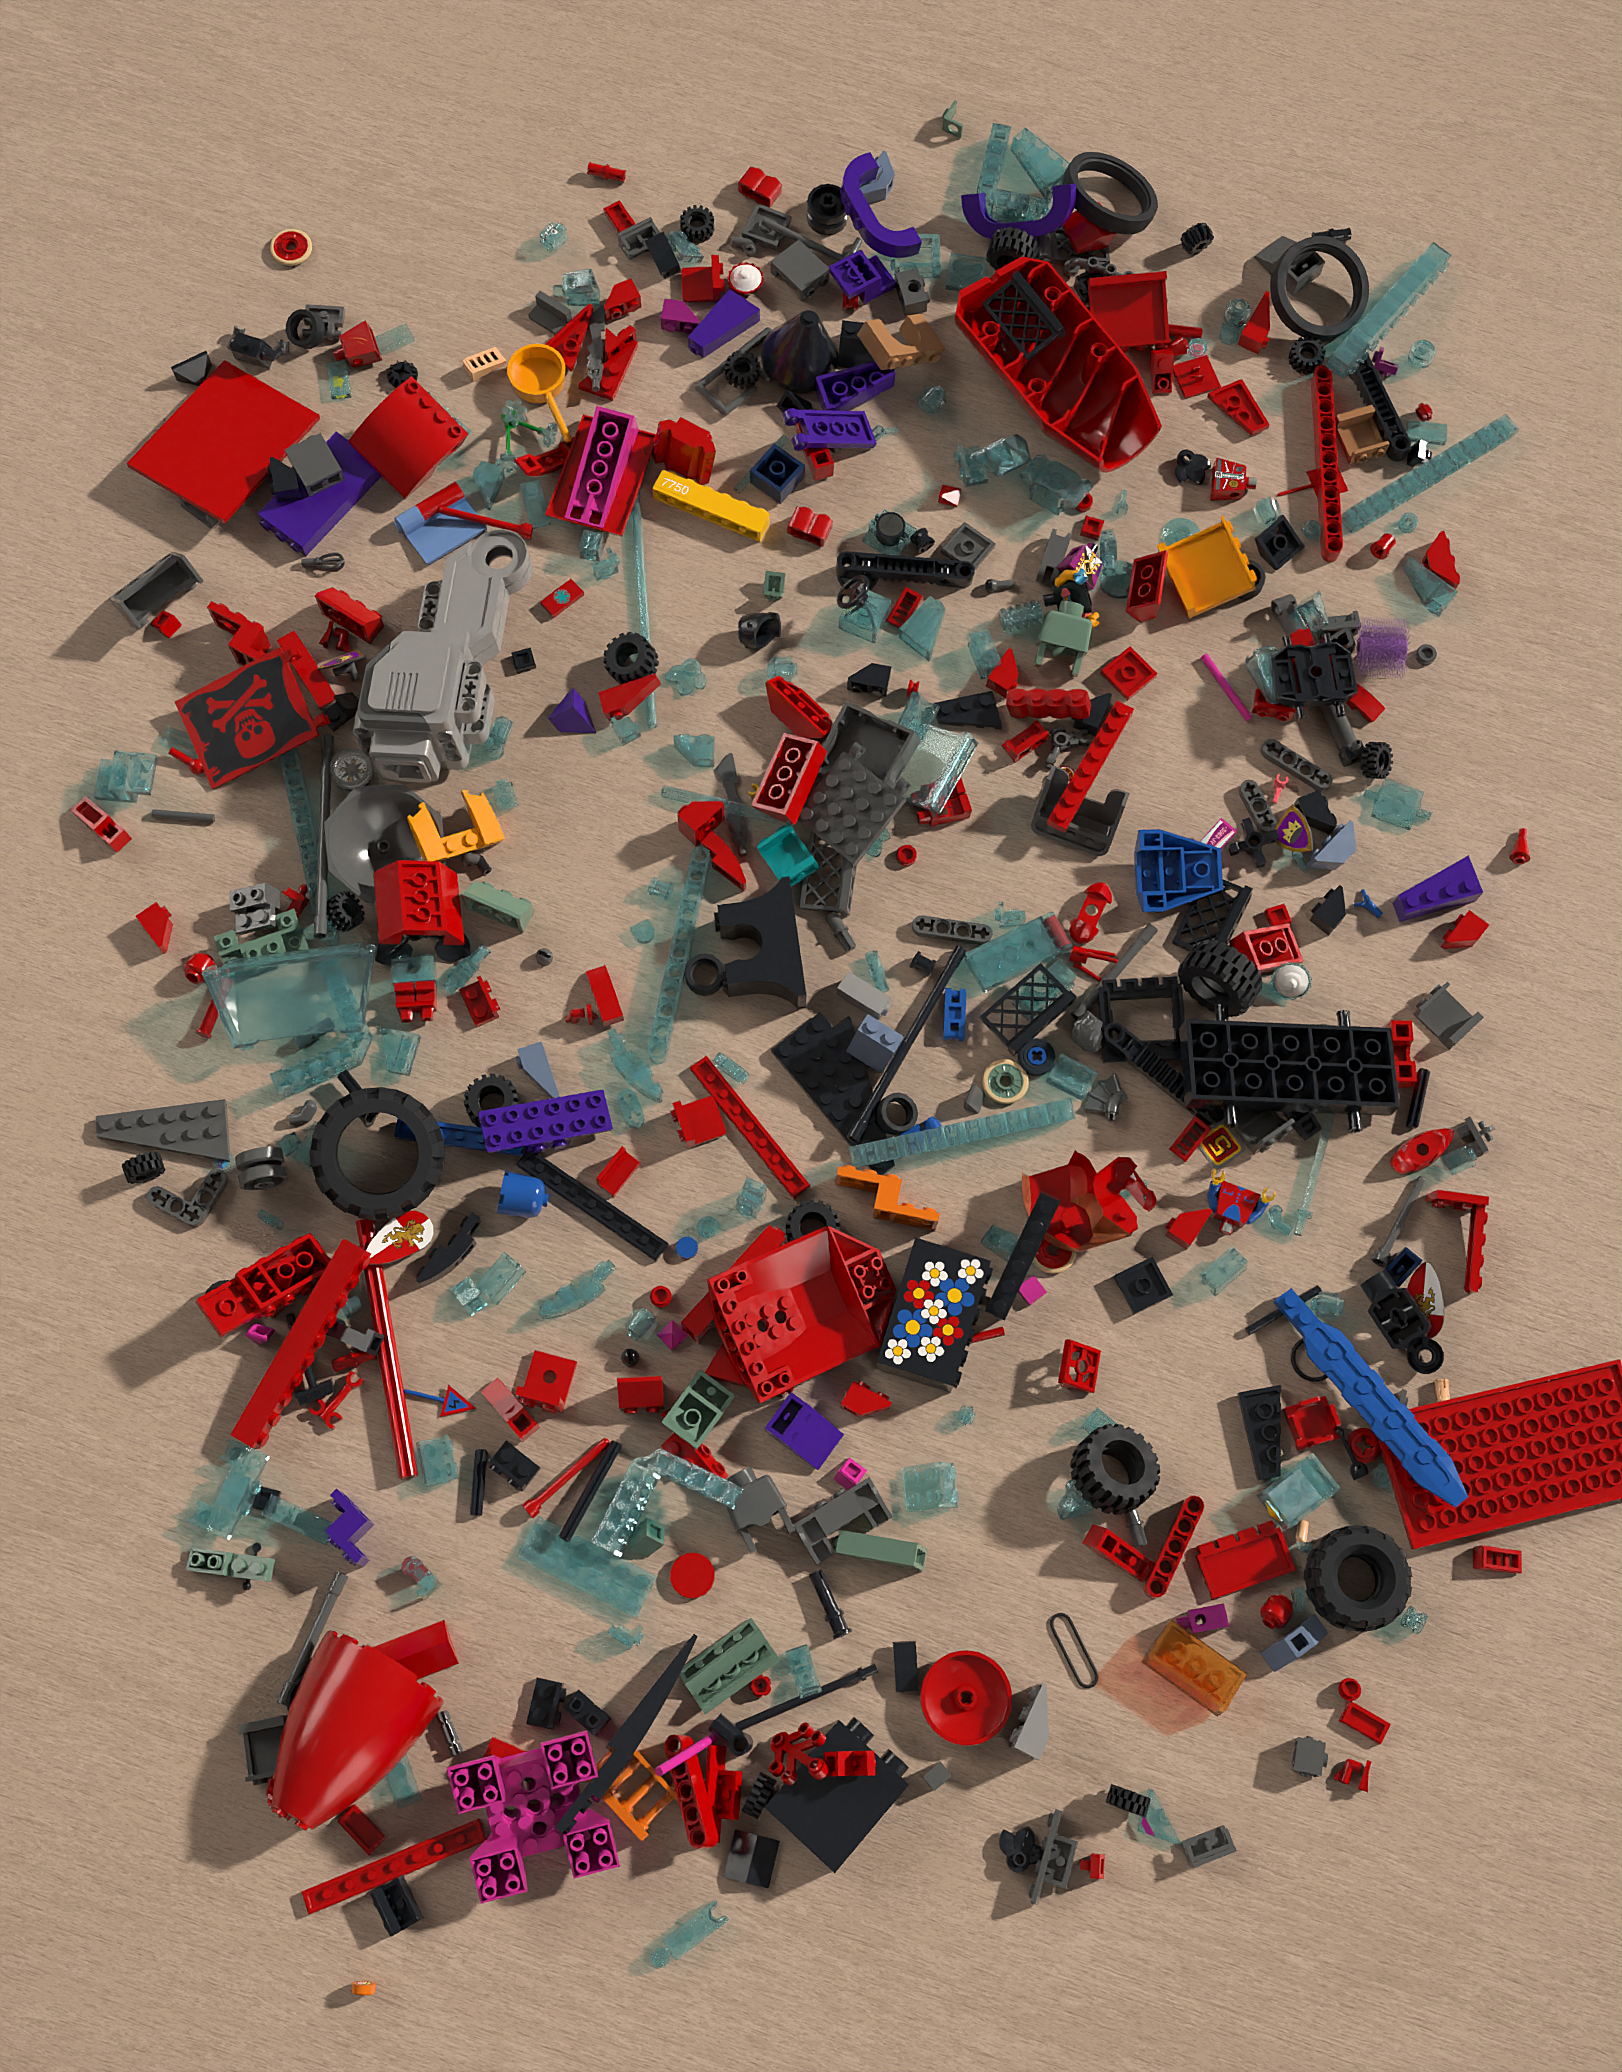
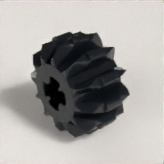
[1180,223,1214,254]

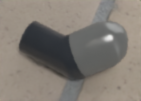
[461,852,492,875]

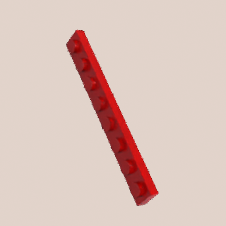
[1047,700,1134,833]

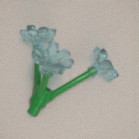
[495,399,558,473]

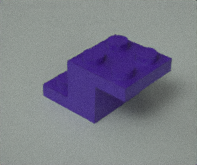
[828,250,897,304]
[325,1488,374,1567]

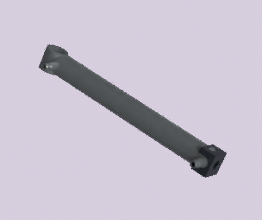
[1271,594,1364,767]

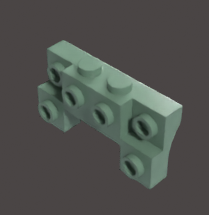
[213,909,310,980]

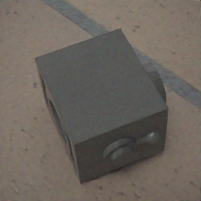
[1291,1736,1328,1778]

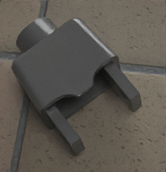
[724,1467,795,1554]

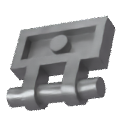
[302,304,345,340]

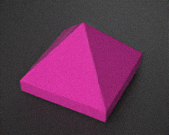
[657,1320,688,1351]
[245,1323,275,1345]

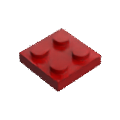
[1100,646,1158,701]

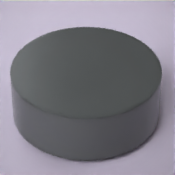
[1415,644,1437,665]

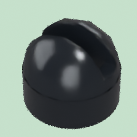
[621,1349,639,1367]

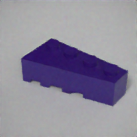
[1392,855,1483,922]

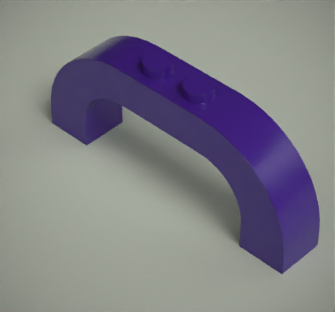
[840,152,922,258]
[961,184,1076,240]

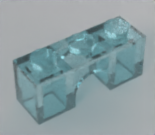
[1012,958,1077,1022]

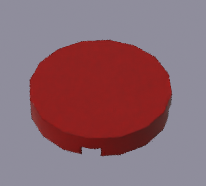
[670,1553,715,1598]

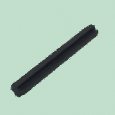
[559,1440,621,1542]

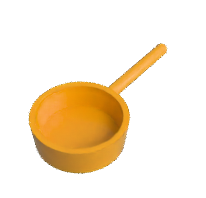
[507,344,572,443]

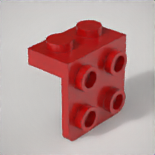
[681,255,724,303]
[670,1096,726,1148]

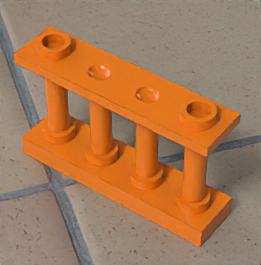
[586,1749,679,1841]

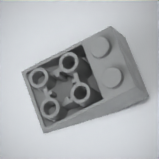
[1008,1682,1049,1760]

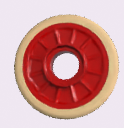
[270,229,312,266]
[1033,1229,1076,1274]

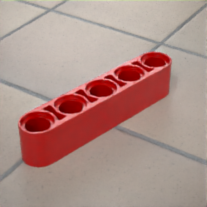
[1143,1495,1204,1599]
[664,1734,719,1849]

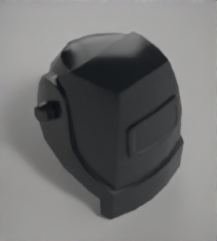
[738,612,781,651]

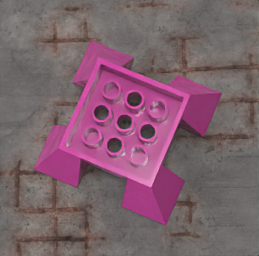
[447,1731,620,1904]

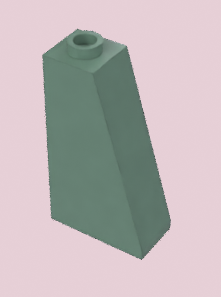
[834,1530,927,1571]

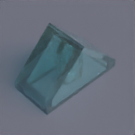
[1296,591,1329,633]

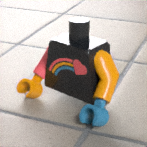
[1043,568,1100,628]

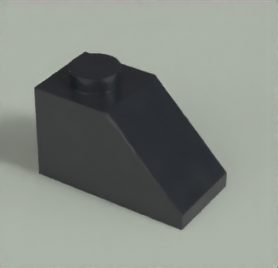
[1072,693,1112,736]

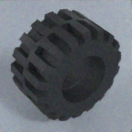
[986,227,1038,271]
[603,632,659,685]
[464,1073,520,1128]
[786,1200,840,1242]

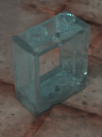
[890,234,941,278]

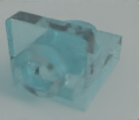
[491,779,519,811]
[994,901,1026,928]
[451,1276,488,1316]
[608,1624,645,1648]

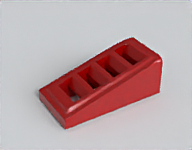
[886,586,923,631]
[1169,1116,1212,1162]
[1473,1545,1522,1574]

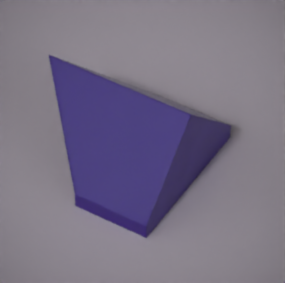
[548,688,596,733]

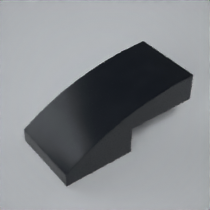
[1283,1112,1322,1140]
[893,1641,919,1692]

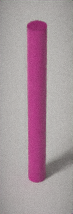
[1201,654,1252,721]
[655,1733,718,1776]

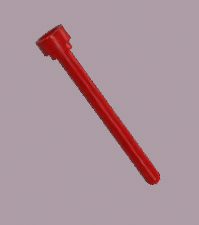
[439,506,533,540]
[522,1438,610,1518]

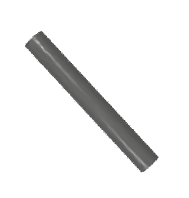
[152,809,215,822]

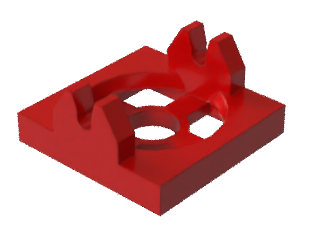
[1058,1339,1101,1393]

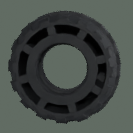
[1304,1525,1413,1632]

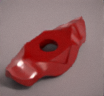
[1390,1128,1454,1175]

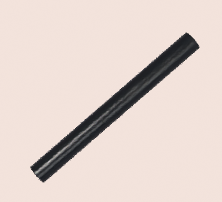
[1245,1285,1322,1336]

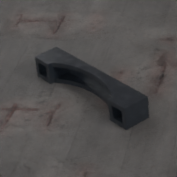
[985,1191,1061,1321]

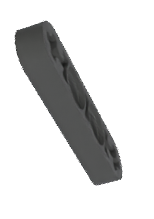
[1261,739,1332,792]
[912,915,993,945]

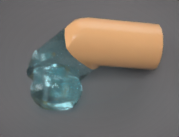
[1295,1520,1314,1555]

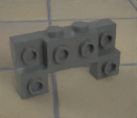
[793,1477,893,1565]

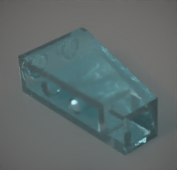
[1011,127,1070,202]

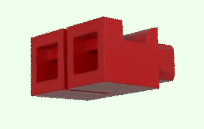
[394,981,437,1023]

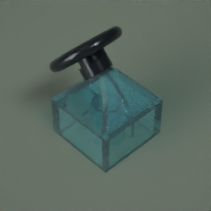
[837,575,892,644]

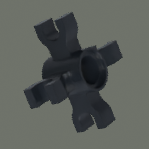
[1228,817,1279,869]

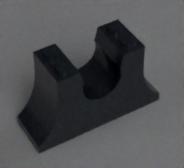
[714,876,807,1009]

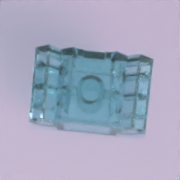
[1019,454,1094,515]

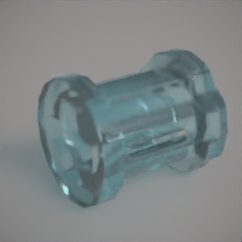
[647,877,674,901]

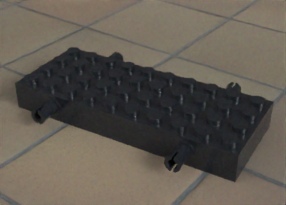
[1179,1004,1400,1133]

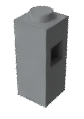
[837,971,892,1020]

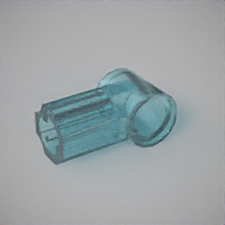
[485,716,513,760]

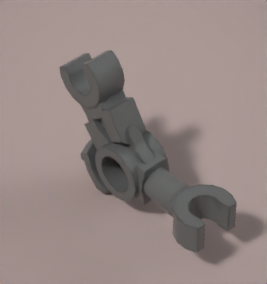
[1044,726,1090,769]

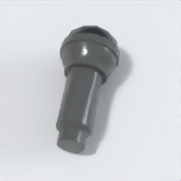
[985,578,1015,592]

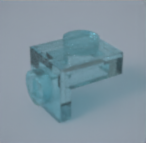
[592,547,620,581]
[1442,1145,1478,1175]

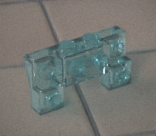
[188,1438,270,1540]

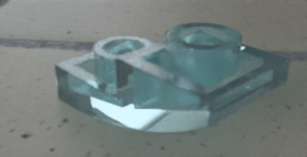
[785,1644,822,1699]

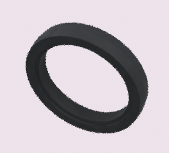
[1062,152,1158,235]
[1270,236,1369,341]

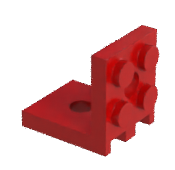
[515,1350,578,1414]

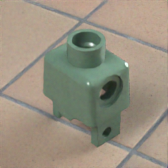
[1033,601,1092,677]

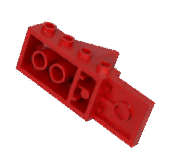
[195,1232,331,1338]

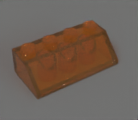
[1141,1619,1247,1717]

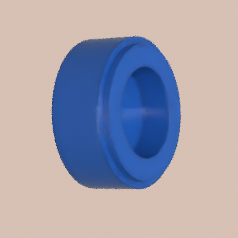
[676,1237,698,1259]

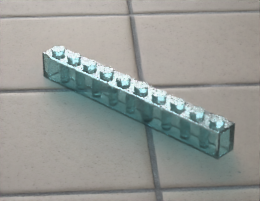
[1325,242,1451,379]

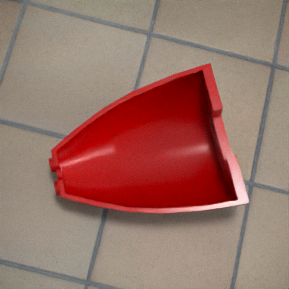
[272,1630,444,1831]

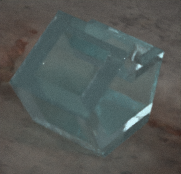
[276,1132,302,1157]

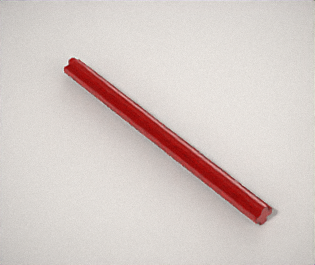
[356,1219,418,1479]

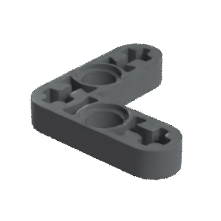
[147,1169,228,1227]

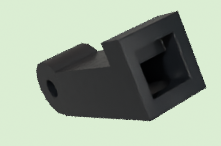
[326,1318,385,1356]

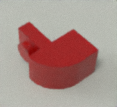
[824,1751,876,1776]

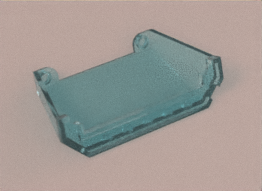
[202,942,376,1051]

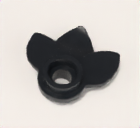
[1175,449,1211,485]
[999,1826,1043,1873]

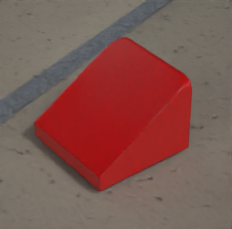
[150,610,182,638]

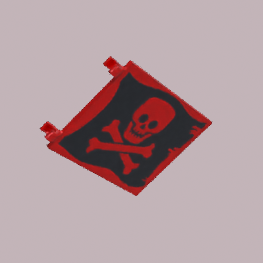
[175,647,331,790]

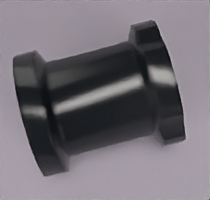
[909,951,937,977]

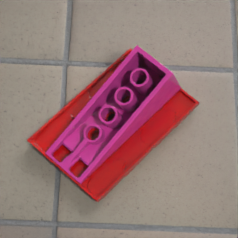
[545,406,656,537]

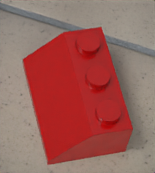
[1126,550,1168,622]
[315,587,384,644]

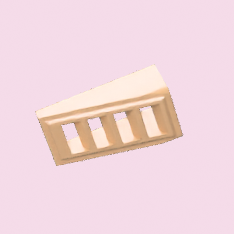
[462,347,506,381]

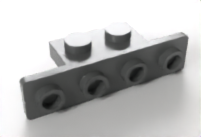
[1029,1809,1079,1905]

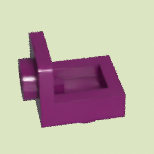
[1371,347,1398,376]

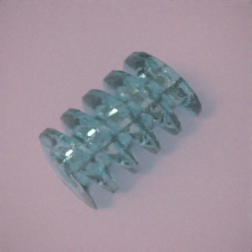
[999,600,1043,632]

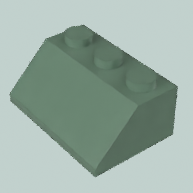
[462,881,534,933]

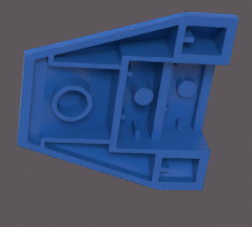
[1134,829,1223,912]

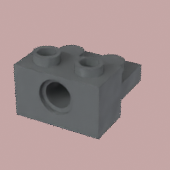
[230,883,280,935]

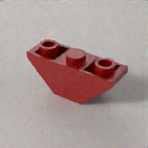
[1421,531,1460,593]

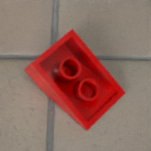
[1229,924,1304,976]

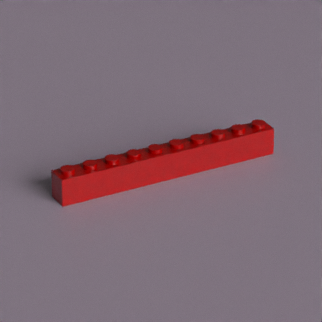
[230,1238,372,1449]

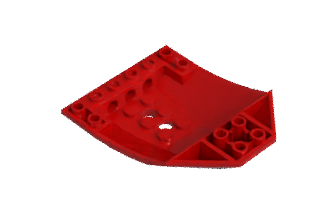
[707,1226,896,1403]

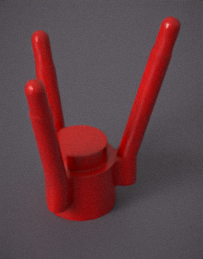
[1069,945,1118,982]

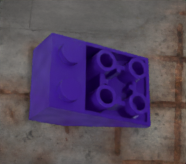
[764,1392,844,1470]

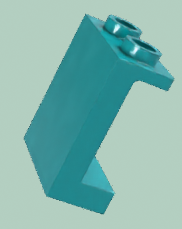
[756,824,820,887]

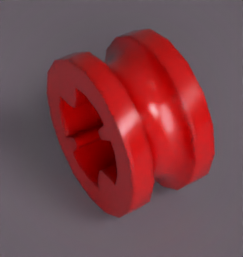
[906,680,920,699]

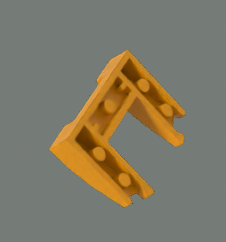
[407,790,505,861]

